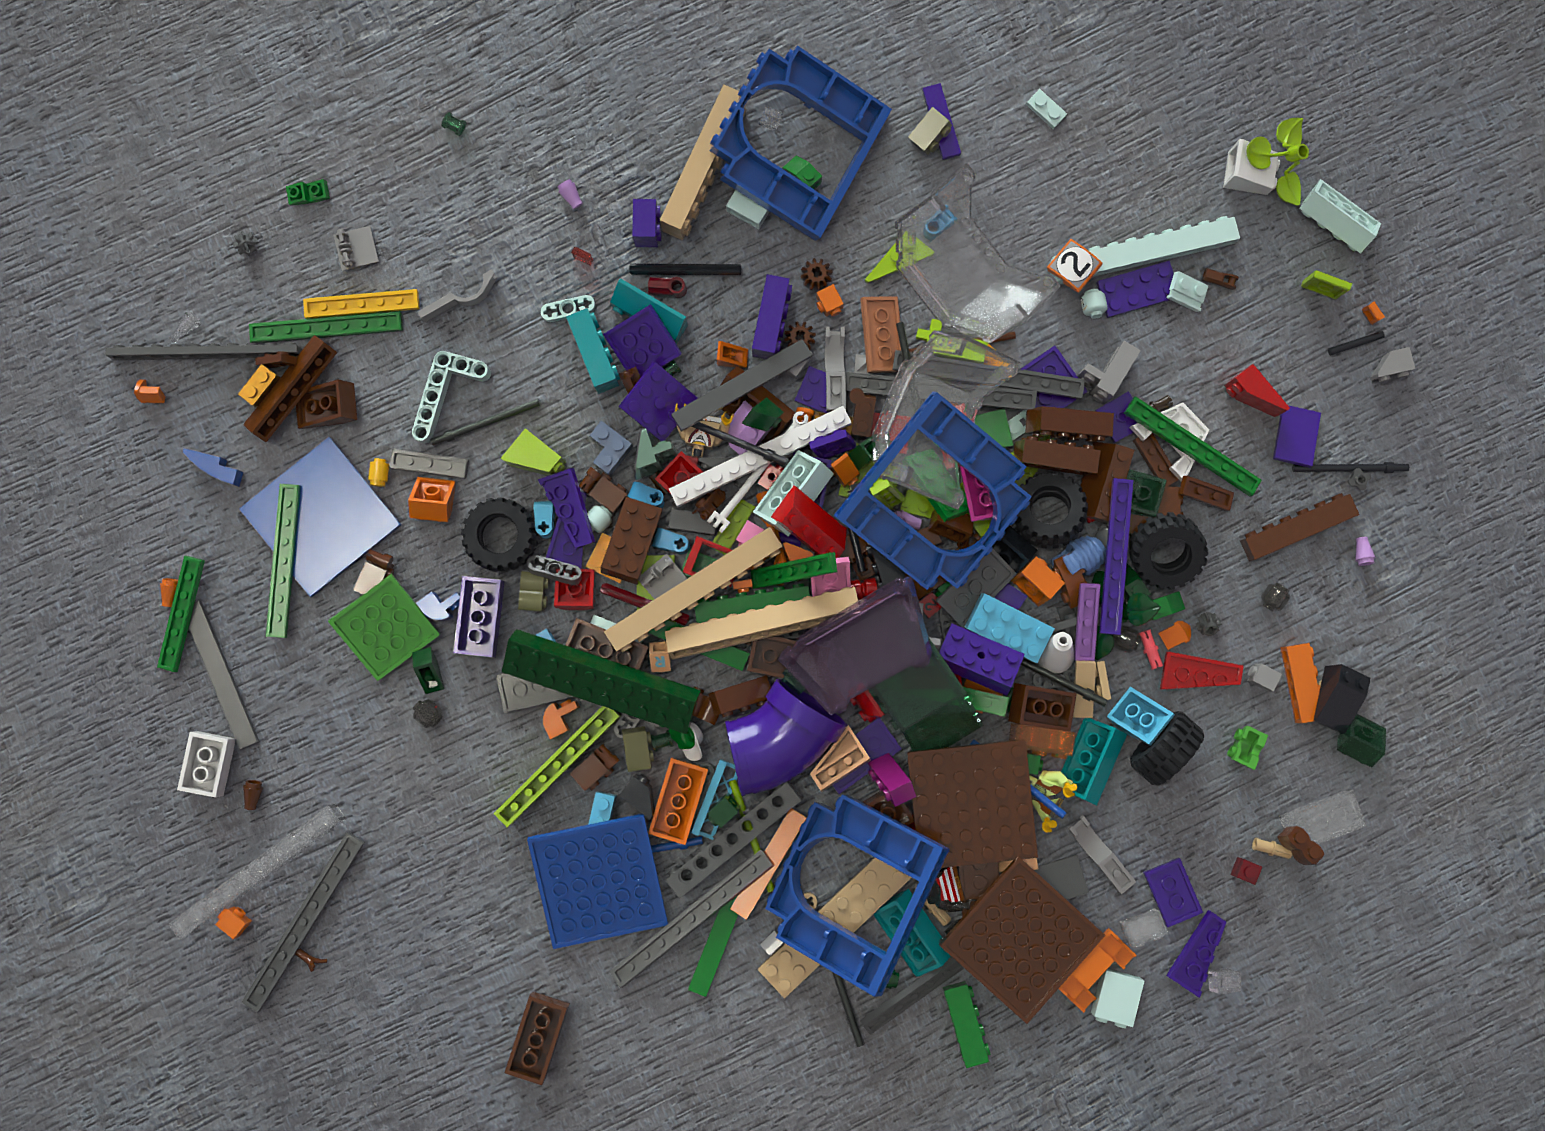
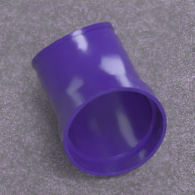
[725,679,847,797]

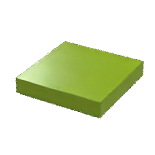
[1301,270,1352,300]

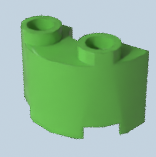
[1227,725,1268,770]

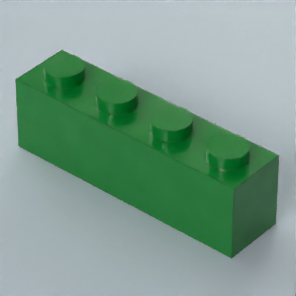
[942,981,991,1068]

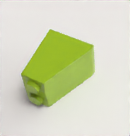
[501,428,566,476]

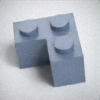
[589,421,633,477]

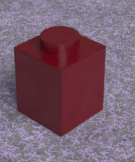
[1230,857,1262,885]

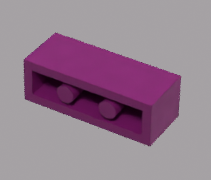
[868,753,916,807]

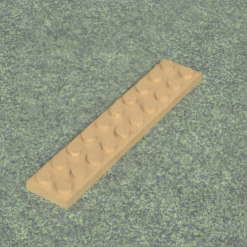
[758,857,912,999]

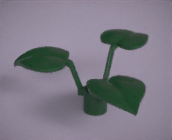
[1092,571,1161,660]

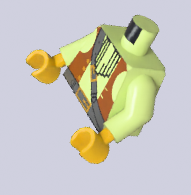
[1029,770,1077,833]

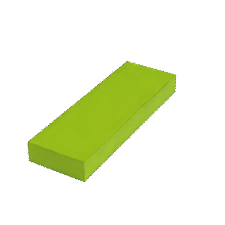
[712,499,755,555]

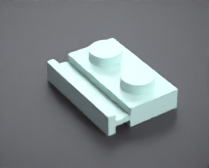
[1167,271,1208,312]

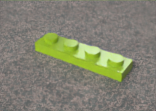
[870,479,905,509]

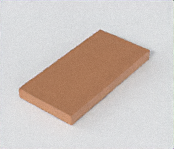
[860,297,902,373]

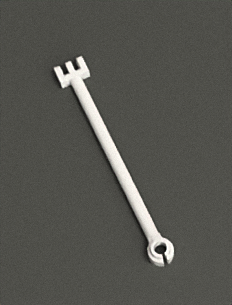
[707,411,808,533]

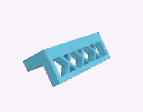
[691,759,737,840]

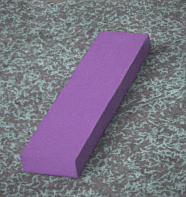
[1074,583,1100,661]

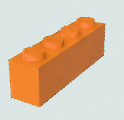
[1280,643,1320,723]

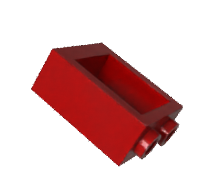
[683,536,735,589]

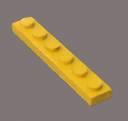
[303,289,420,319]

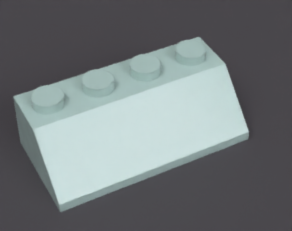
[1299,179,1381,254]
[753,450,834,536]

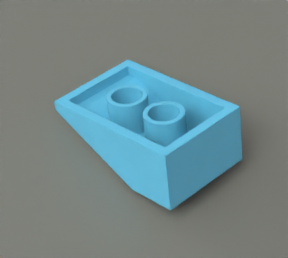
[1107,687,1175,746]

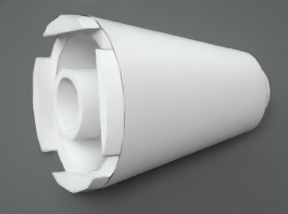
[1038,632,1074,674]

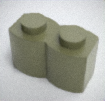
[518,571,549,612]

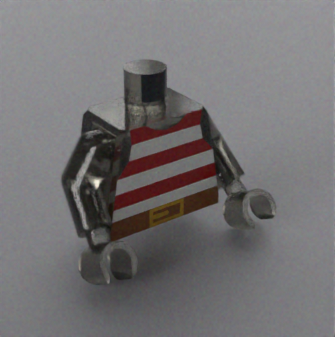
[927,866,977,912]

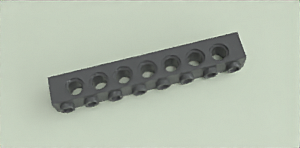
[665,781,803,899]

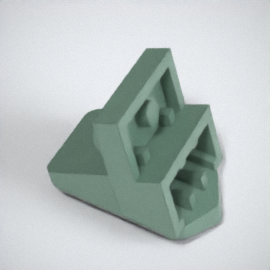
[634,428,678,480]

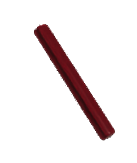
[600,583,690,625]

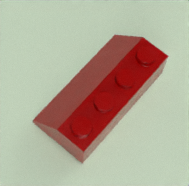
[771,486,847,558]

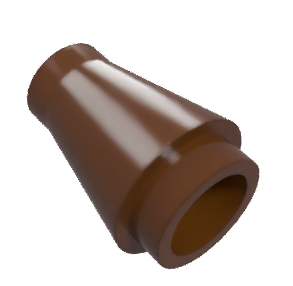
[243,780,263,810]

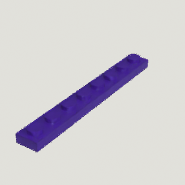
[1099,478,1133,635]

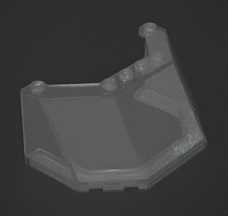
[895,163,1060,343]
[872,330,1020,510]

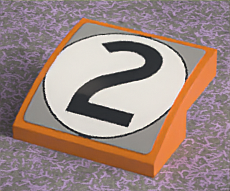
[1047,239,1103,293]

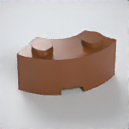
[1052,553,1088,609]

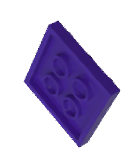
[603,304,682,377]
[1021,345,1088,408]
[618,362,698,442]

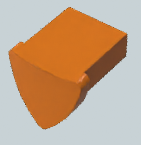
[134,379,166,403]
[1158,621,1191,650]

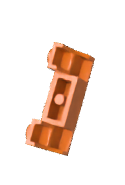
[1059,928,1137,1013]

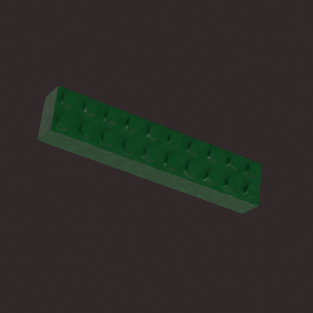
[502,629,701,734]

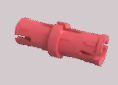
[1139,629,1163,670]

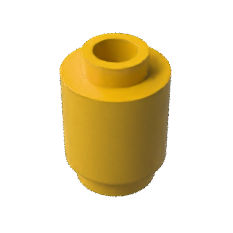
[368,458,389,487]

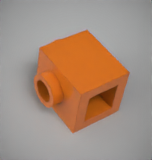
[816,284,844,317]
[215,906,252,939]

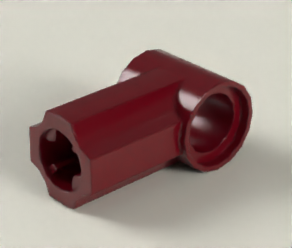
[648,277,687,298]

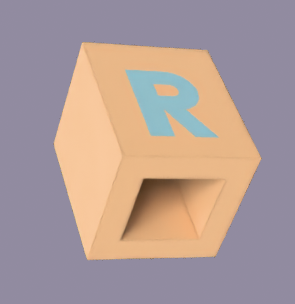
[649,641,671,673]

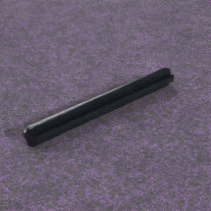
[629,263,742,275]

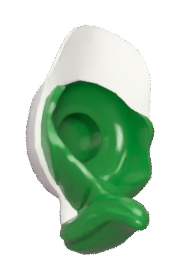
[659,722,704,761]

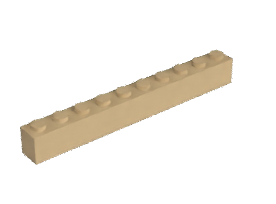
[604,527,783,653]
[665,587,862,660]

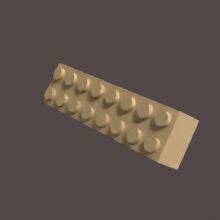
[660,84,747,240]

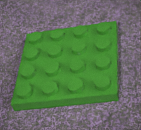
[328,573,440,681]

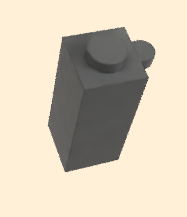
[666,504,718,536]

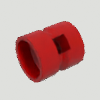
[851,578,878,605]

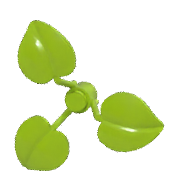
[1246,118,1309,206]

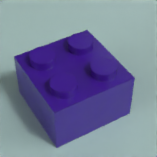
[632,199,662,247]

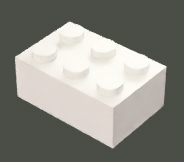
[177,731,236,797]

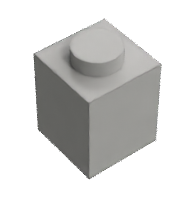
[1247,663,1282,691]

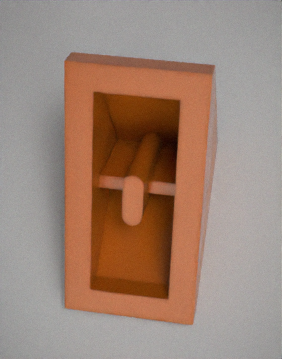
[717,341,748,368]

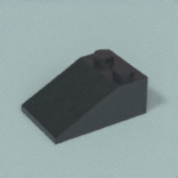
[1313,664,1371,734]

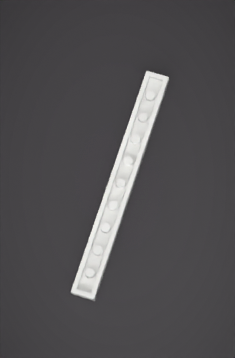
[669,406,852,507]

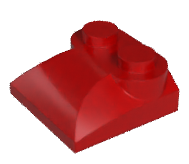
[655,451,703,494]
[554,569,595,610]
[847,682,885,723]

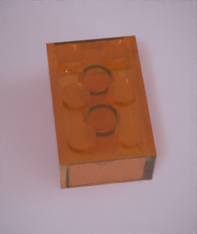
[1009,723,1075,759]

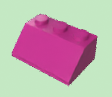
[959,465,993,522]

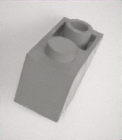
[1370,347,1415,382]

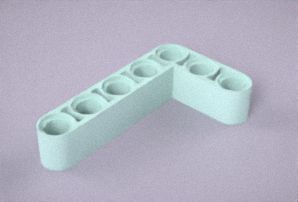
[412,351,491,444]

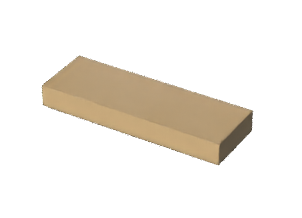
[1073,661,1096,718]

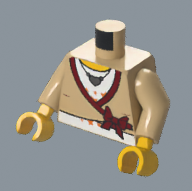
[675,403,734,458]

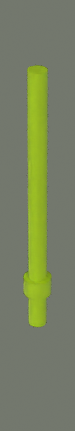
[729,779,774,893]

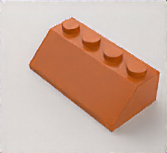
[648,757,708,845]

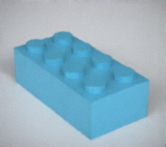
[965,593,1055,663]

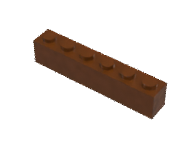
[243,335,338,442]
[1240,493,1360,561]

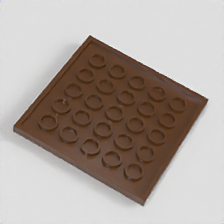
[907,739,1038,868]
[939,856,1105,1024]

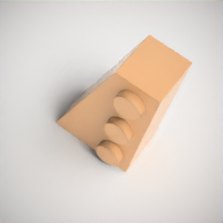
[810,725,871,792]

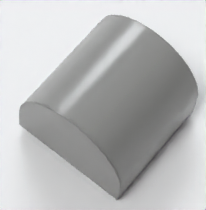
[760,930,784,955]

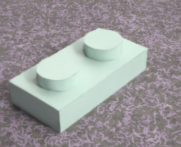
[1026,89,1067,129]

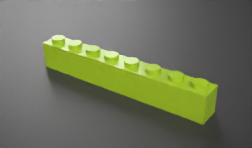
[493,706,621,827]

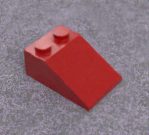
[1224,364,1290,417]

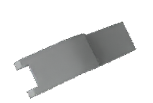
[417,269,497,322]
[825,327,846,411]
[1068,815,1136,894]

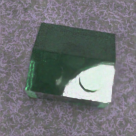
[1126,469,1167,517]
[1337,714,1386,768]

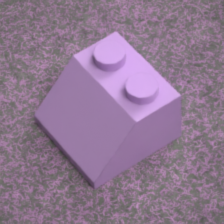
[728,401,771,455]

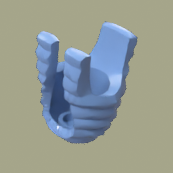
[1049,536,1106,576]

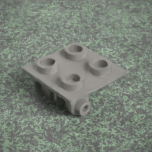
[333,226,379,271]
[639,554,687,599]

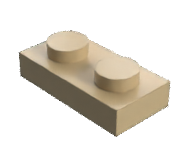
[1095,661,1111,700]

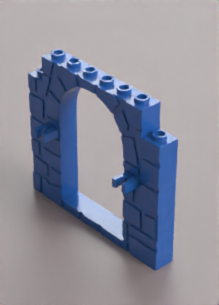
[709,45,892,241]
[834,391,1032,590]
[765,794,950,997]

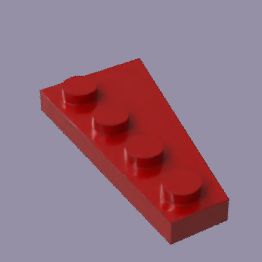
[1160,651,1244,689]

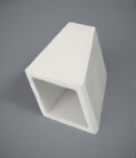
[1223,139,1280,195]

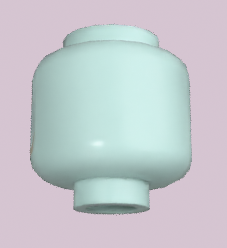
[1081,289,1107,319]
[587,505,613,533]

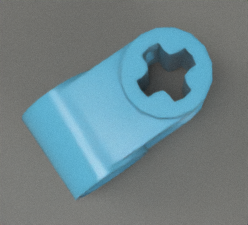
[533,501,555,539]

